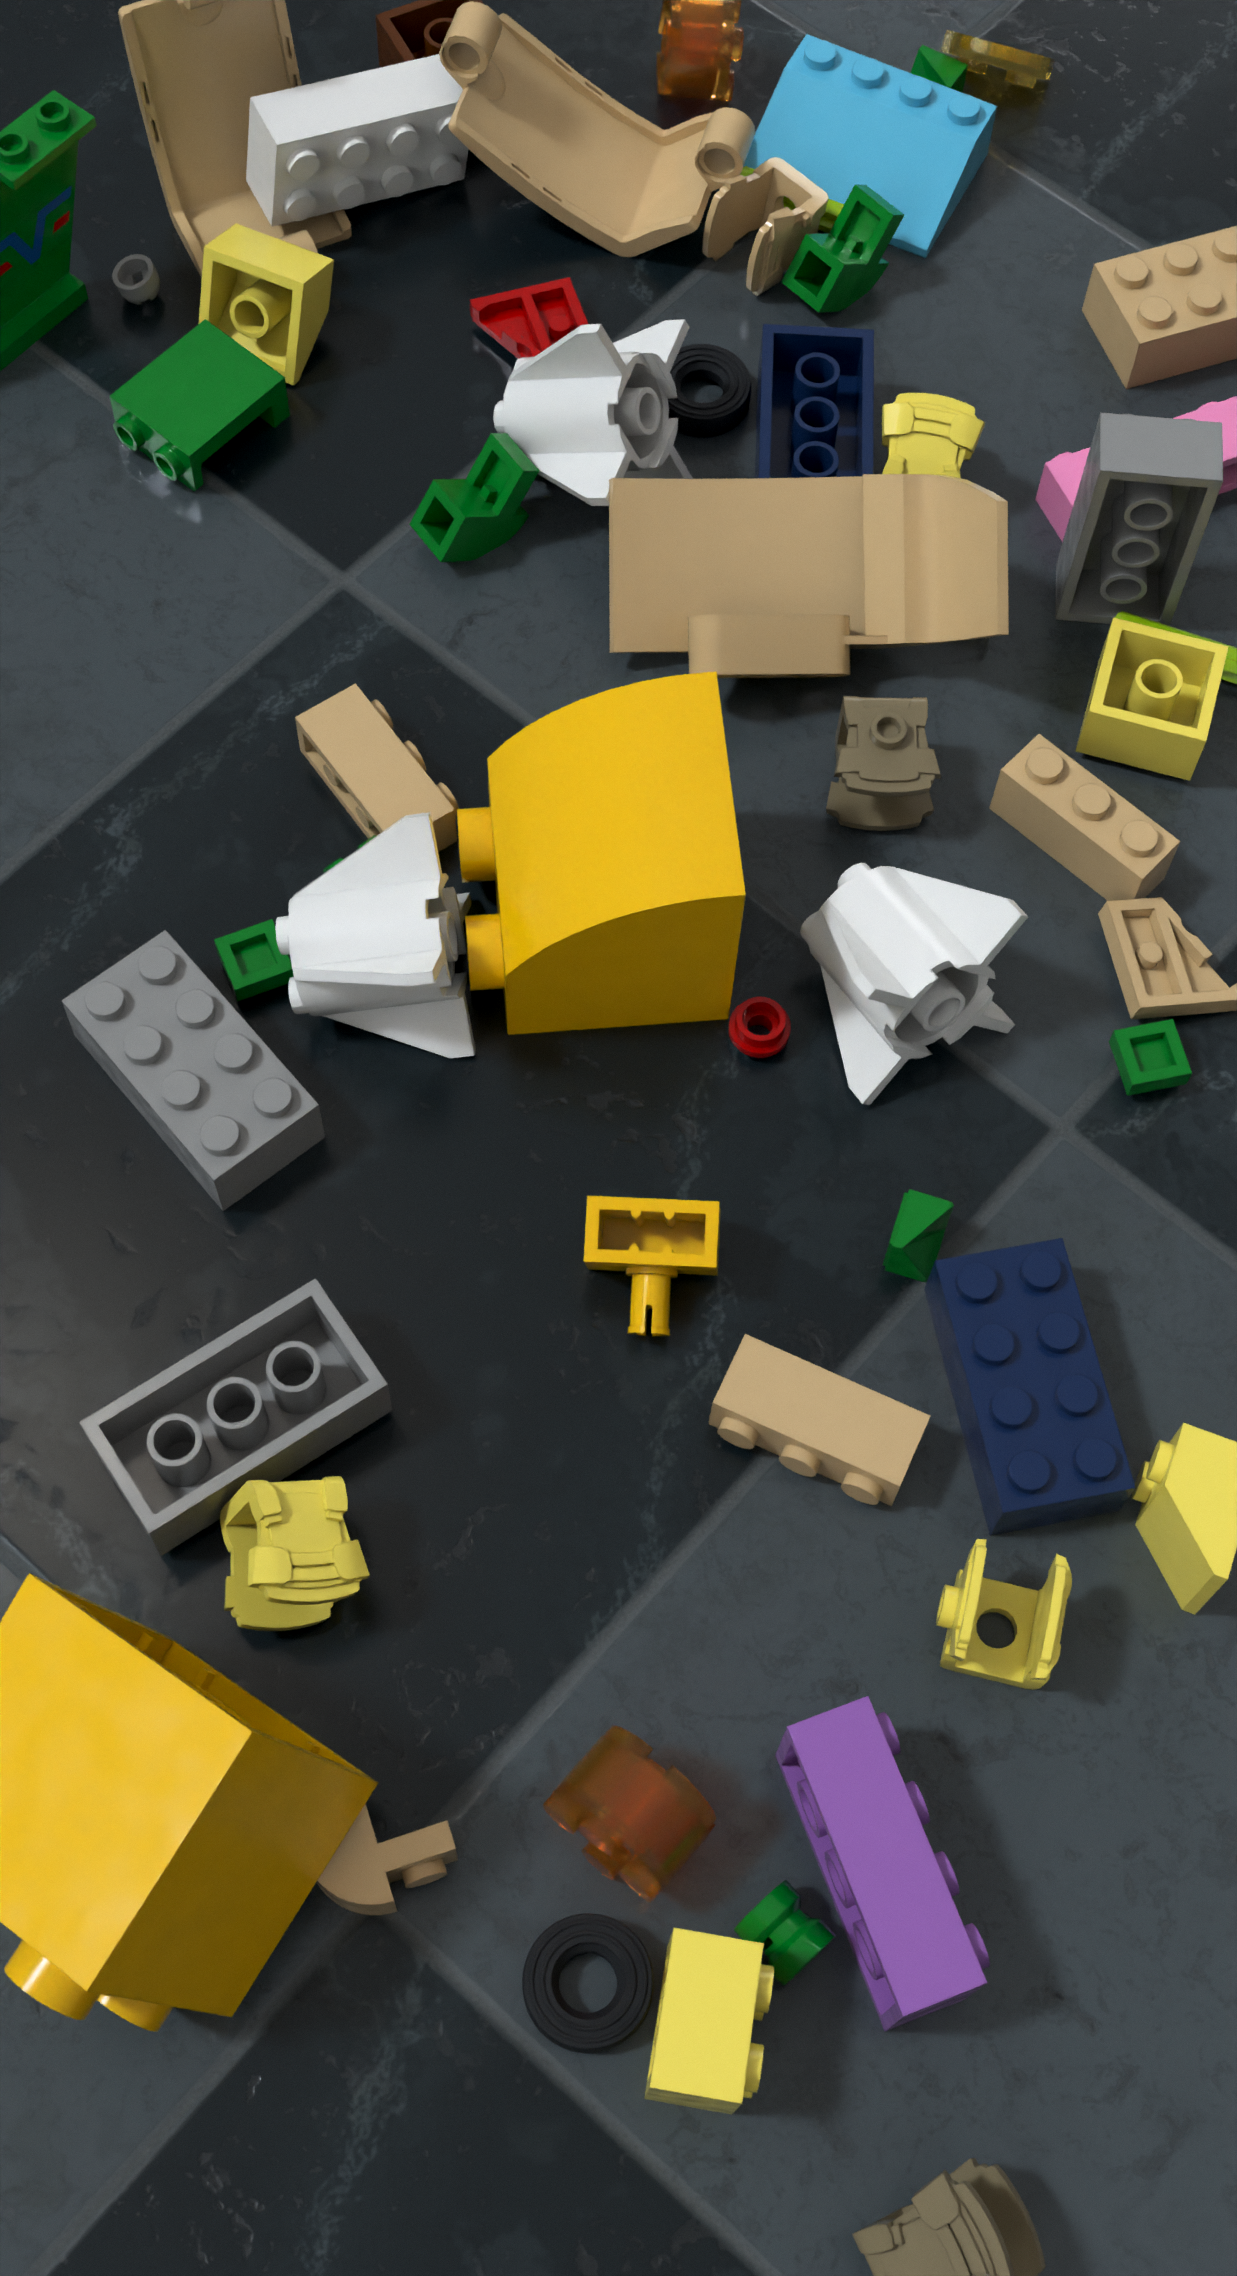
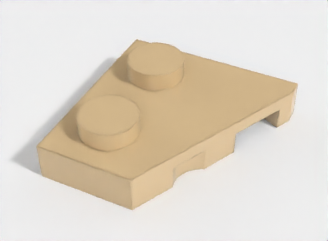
[1098,897,1237,1020]

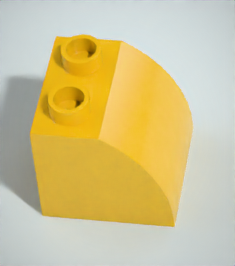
[457,671,746,1035]
[0,1573,378,2032]

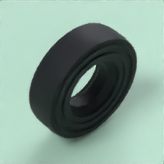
[668,344,751,438]
[522,1913,654,2053]

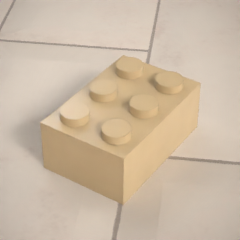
[1082,226,1237,389]

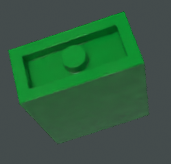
[109,319,290,491]

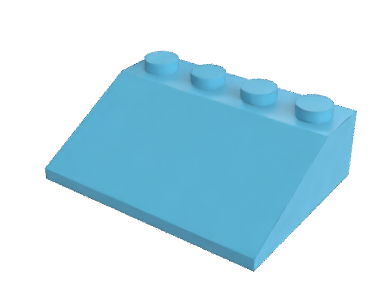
[744,34,997,258]

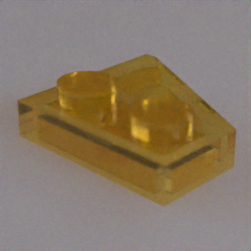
[941,30,1055,88]

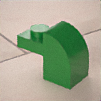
[781,185,904,313]
[409,433,539,562]

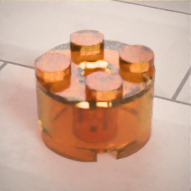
[656,0,744,102]
[542,1725,717,1903]

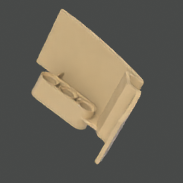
[609,474,1009,678]

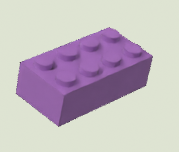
[775,1696,990,2031]

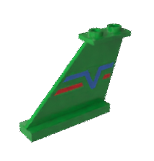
[0,90,97,371]

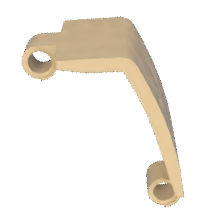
[118,0,352,278]
[439,1,755,257]

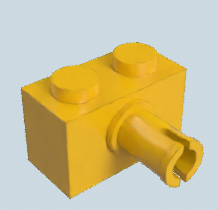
[584,1196,721,1336]

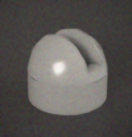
[112,254,160,305]

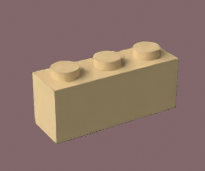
[295,683,459,852]
[989,734,1180,901]
[709,1334,931,1506]

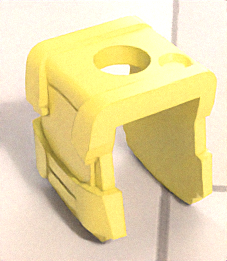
[882,393,985,478]
[220,1476,370,1631]
[936,1539,1072,1689]

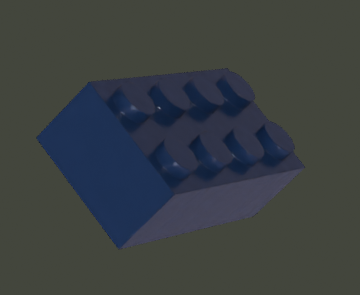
[755,324,874,478]
[924,1238,1136,1536]

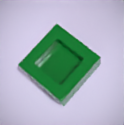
[214,919,294,1002]
[1109,1019,1192,1096]

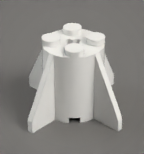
[493,319,693,506]
[275,812,476,1058]
[800,863,1028,1105]

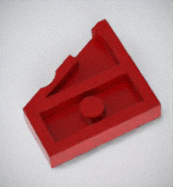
[470,277,588,359]

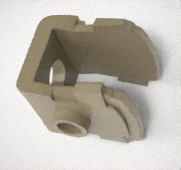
[826,696,941,831]
[852,2158,1046,2276]

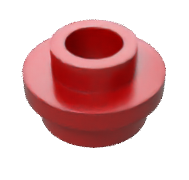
[728,997,791,1058]

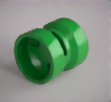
[734,1880,836,1987]

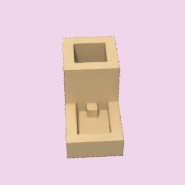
[316,1804,458,1915]

